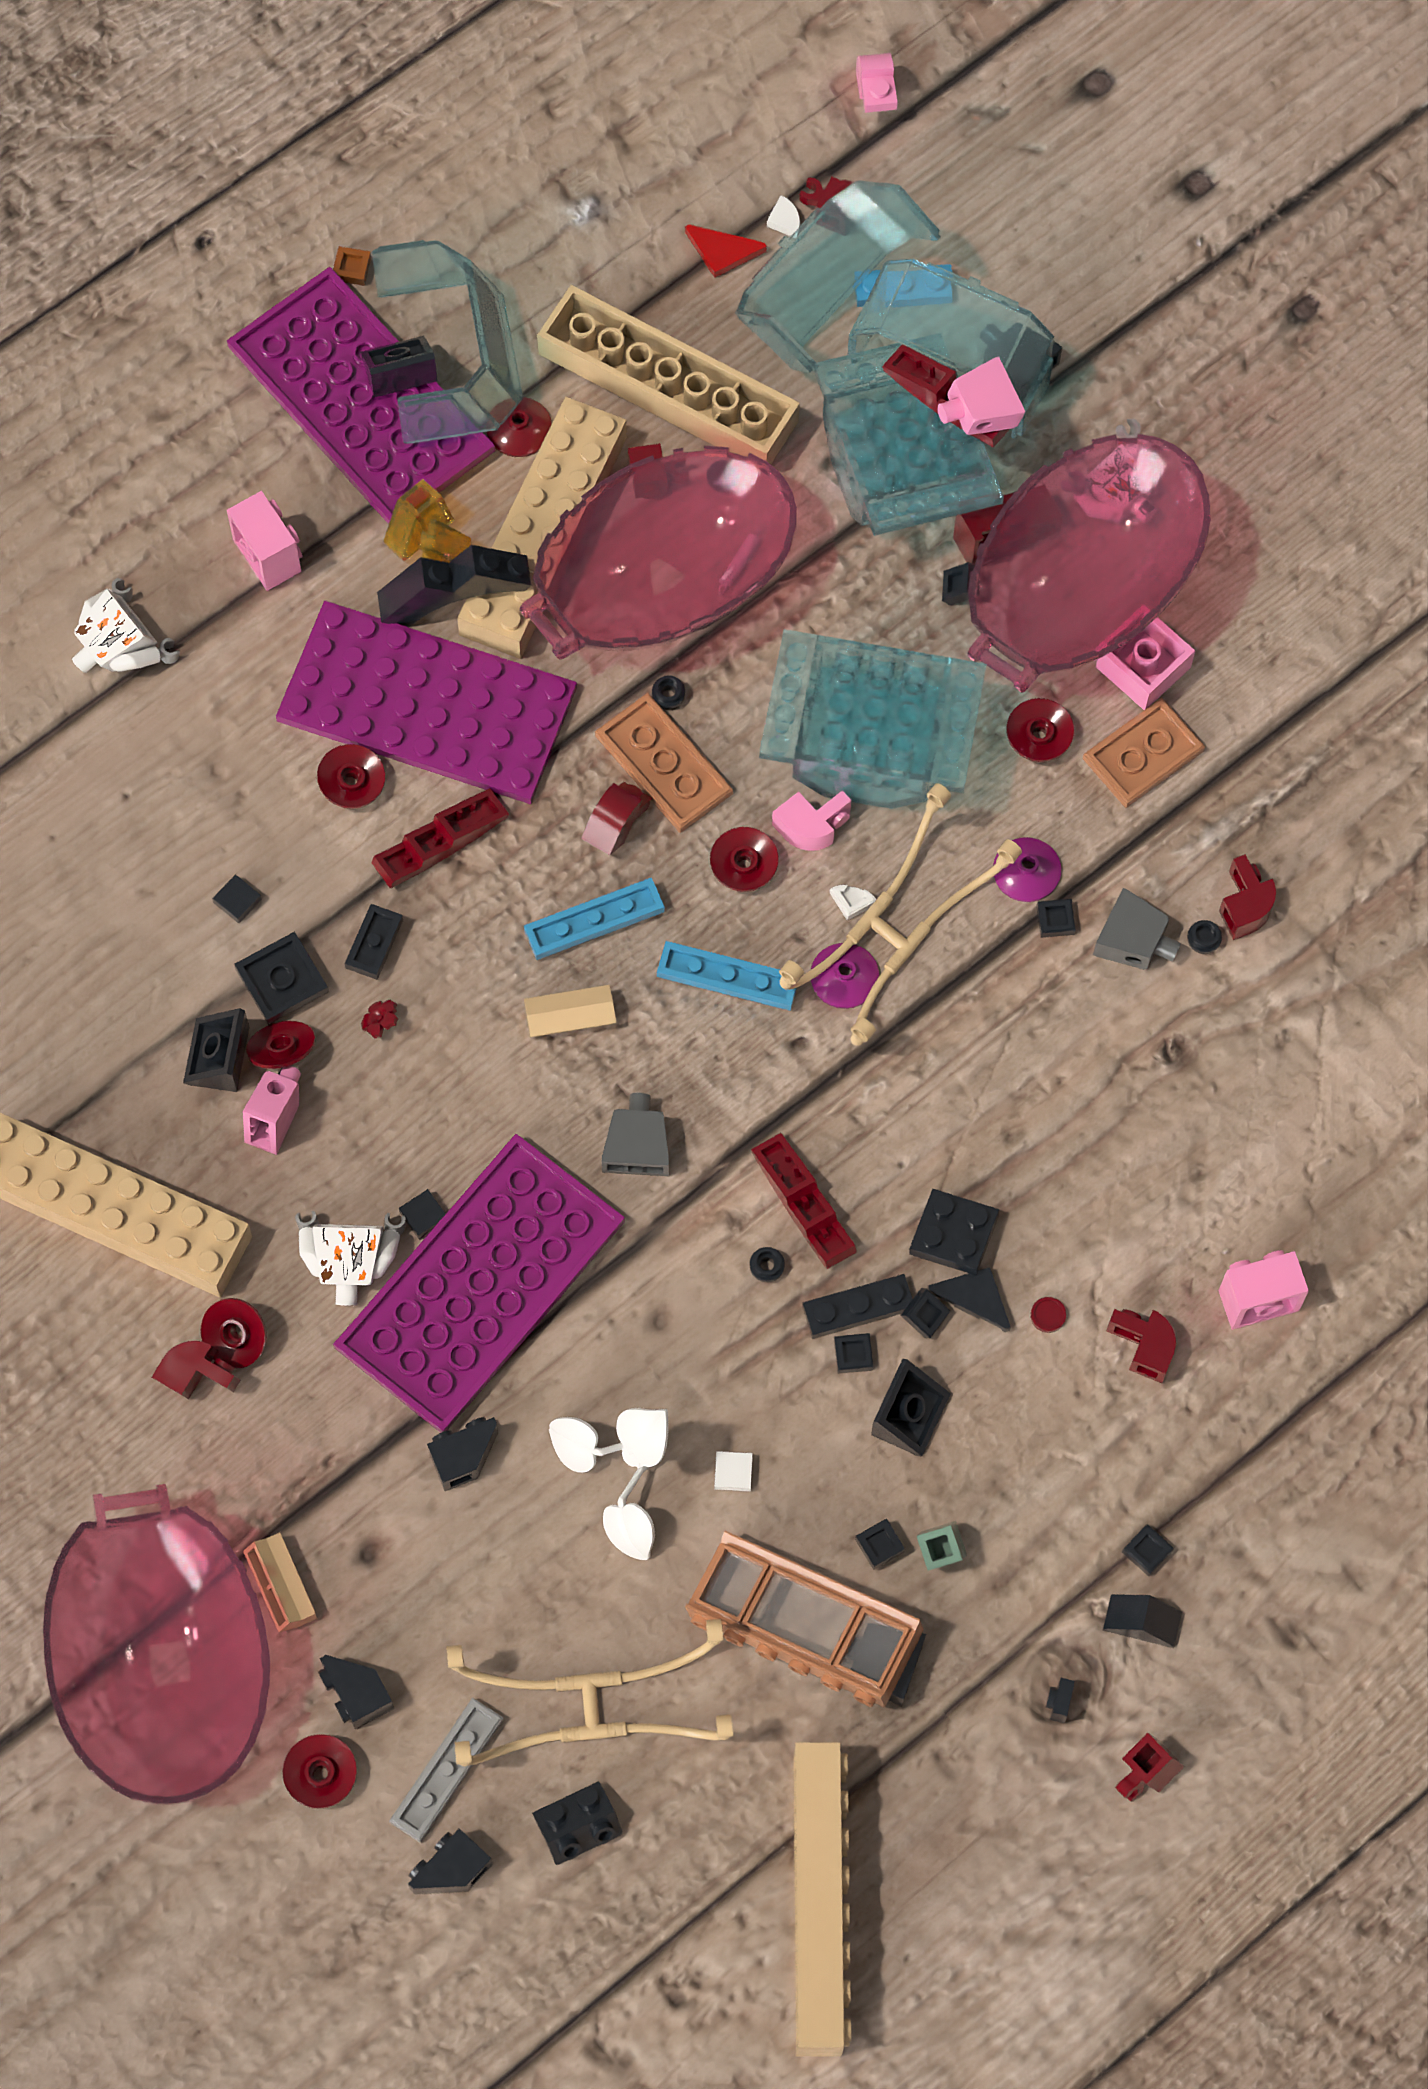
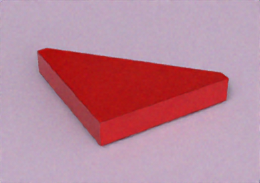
[685,224,767,278]

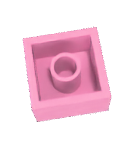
[227,491,303,591]
[1096,607,1195,710]
[1218,1250,1309,1330]

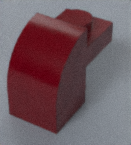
[581,782,652,855]
[1219,854,1276,940]
[1106,1309,1176,1383]
[152,1341,241,1399]

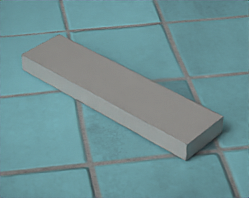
[389,1698,503,1843]

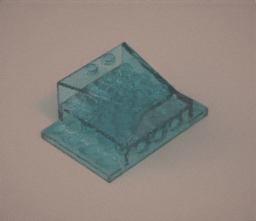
[814,332,1004,536]
[759,629,986,809]

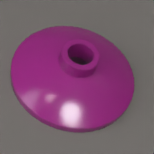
[993,837,1061,902]
[810,943,879,1009]

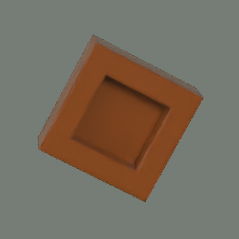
[333,246,371,286]

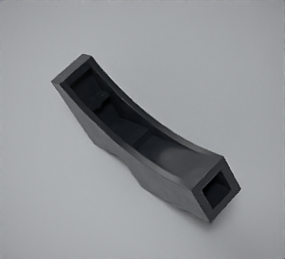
[377,545,532,627]

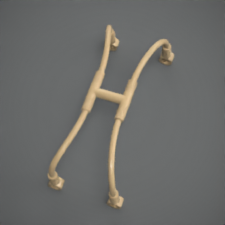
[779,783,1022,1046]
[447,1619,733,1766]

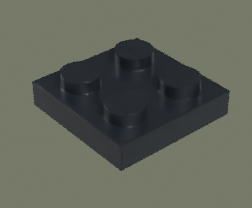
[234,931,329,1025]
[909,1188,999,1276]

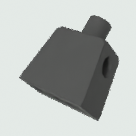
[1093,888,1182,970]
[602,1093,669,1177]

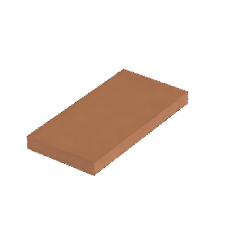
[595,693,733,833]

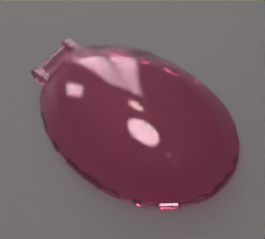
[967,434,1211,693]
[519,446,797,659]
[43,1484,270,1805]

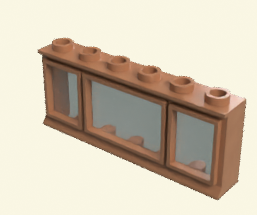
[685,1531,924,1708]

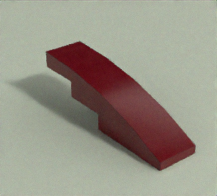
[882,344,1011,448]
[371,788,509,889]
[751,1133,857,1269]

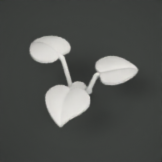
[549,1408,668,1560]

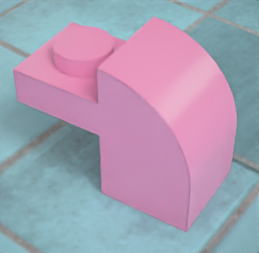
[856,53,898,113]
[772,790,851,851]

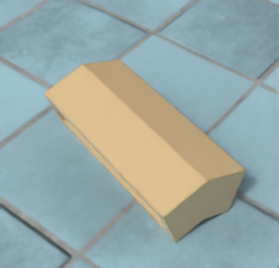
[524,985,616,1038]
[243,1533,318,1632]

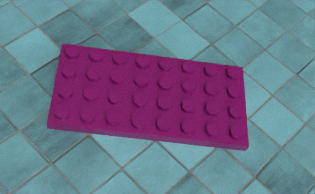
[226,266,495,528]
[276,600,577,804]
[333,1134,625,1433]

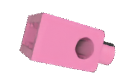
[937,356,1025,435]
[243,1065,301,1155]

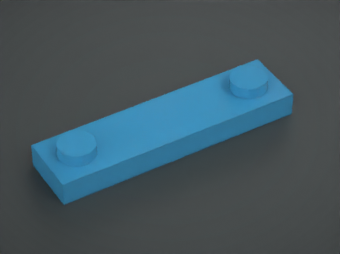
[524,877,665,960]
[657,941,797,1011]

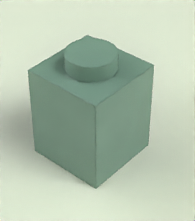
[917,1521,967,1571]

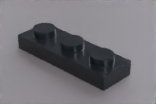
[802,1274,912,1339]

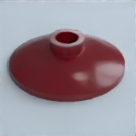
[486,397,552,457]
[1006,698,1074,762]
[317,744,385,809]
[710,827,779,892]
[246,1021,316,1069]
[200,1298,267,1369]
[283,1734,357,1809]

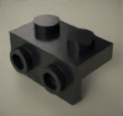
[532,1781,623,1865]

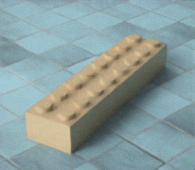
[537,285,800,473]
[457,397,627,659]
[0,1113,253,1298]
[794,1743,851,2057]

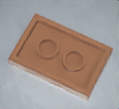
[1083,698,1205,808]

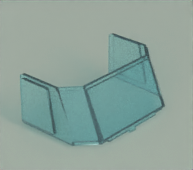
[735,180,941,373]
[372,240,523,444]
[847,259,1055,439]

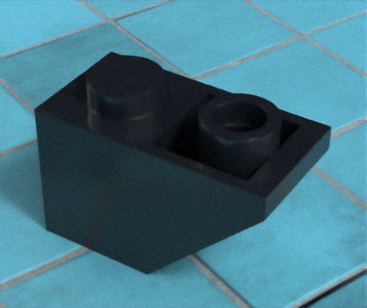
[427,1417,498,1492]
[318,1655,394,1729]
[408,1829,493,1895]

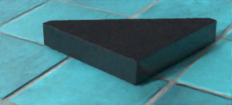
[927,1267,1011,1332]

